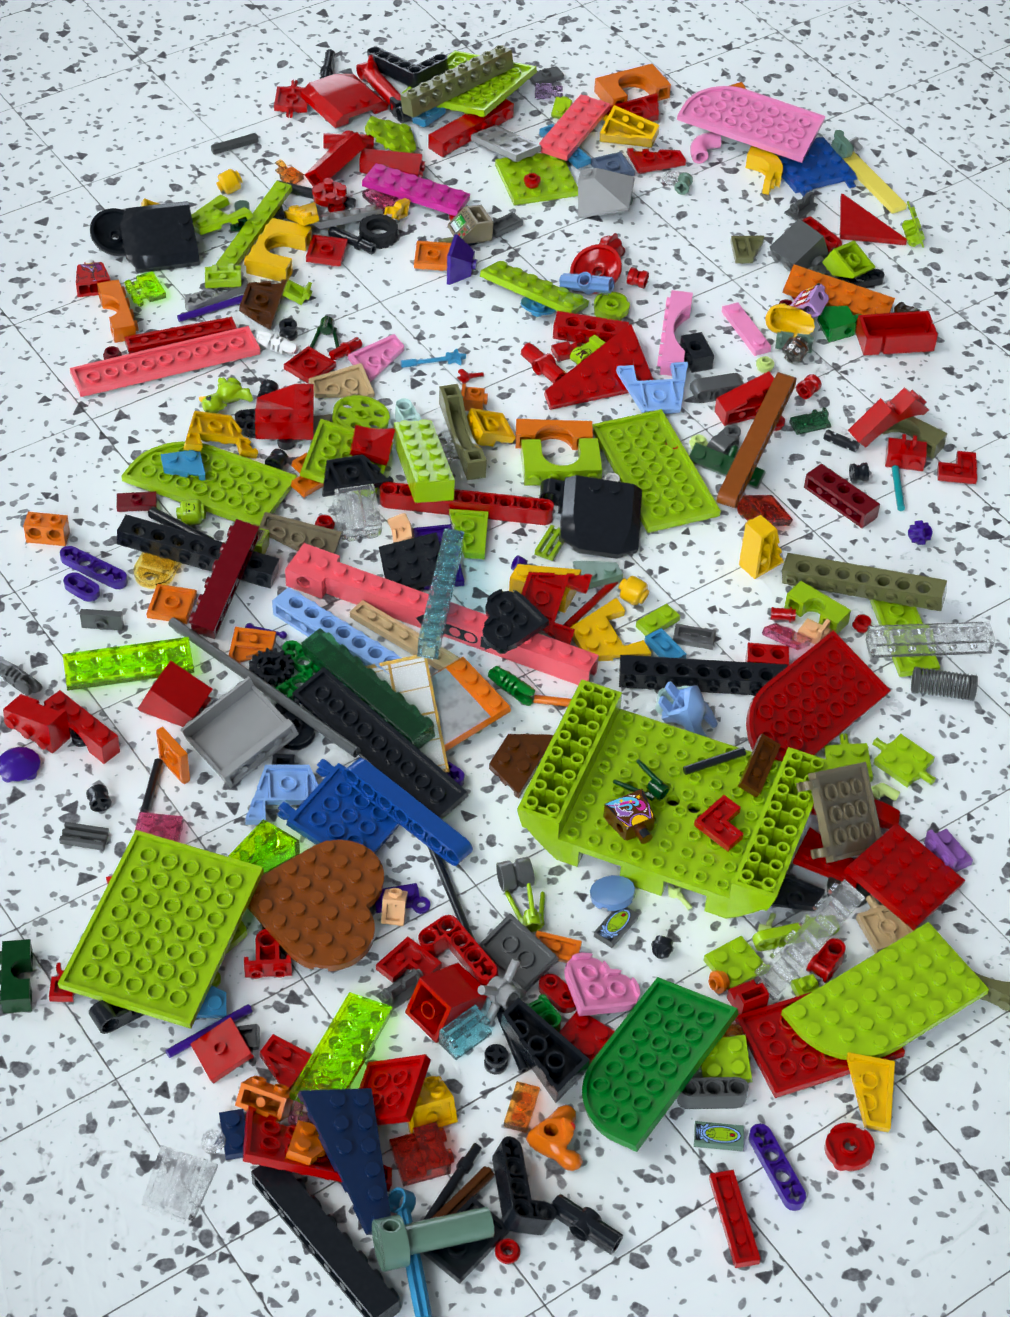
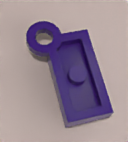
[374,883,430,914]

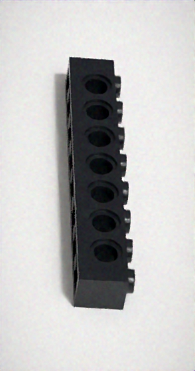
[117,514,280,589]
[619,655,788,696]

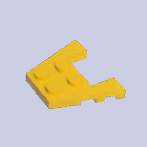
[183,411,258,459]
[570,598,652,661]

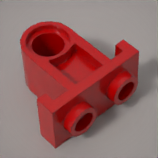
[244,929,292,979]

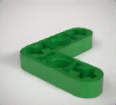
[275,640,324,700]

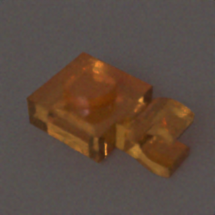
[275,159,304,184]

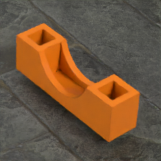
[97,279,139,343]
[515,419,593,450]

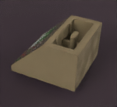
[447,204,493,244]

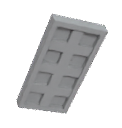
[471,125,541,162]

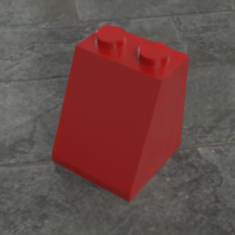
[137,660,213,727]
[405,963,488,1043]

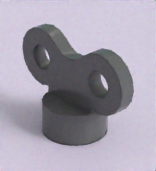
[811,256,832,275]

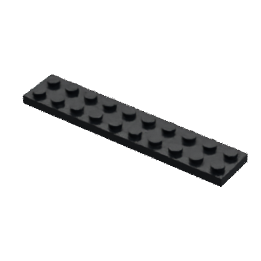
[292,667,468,819]

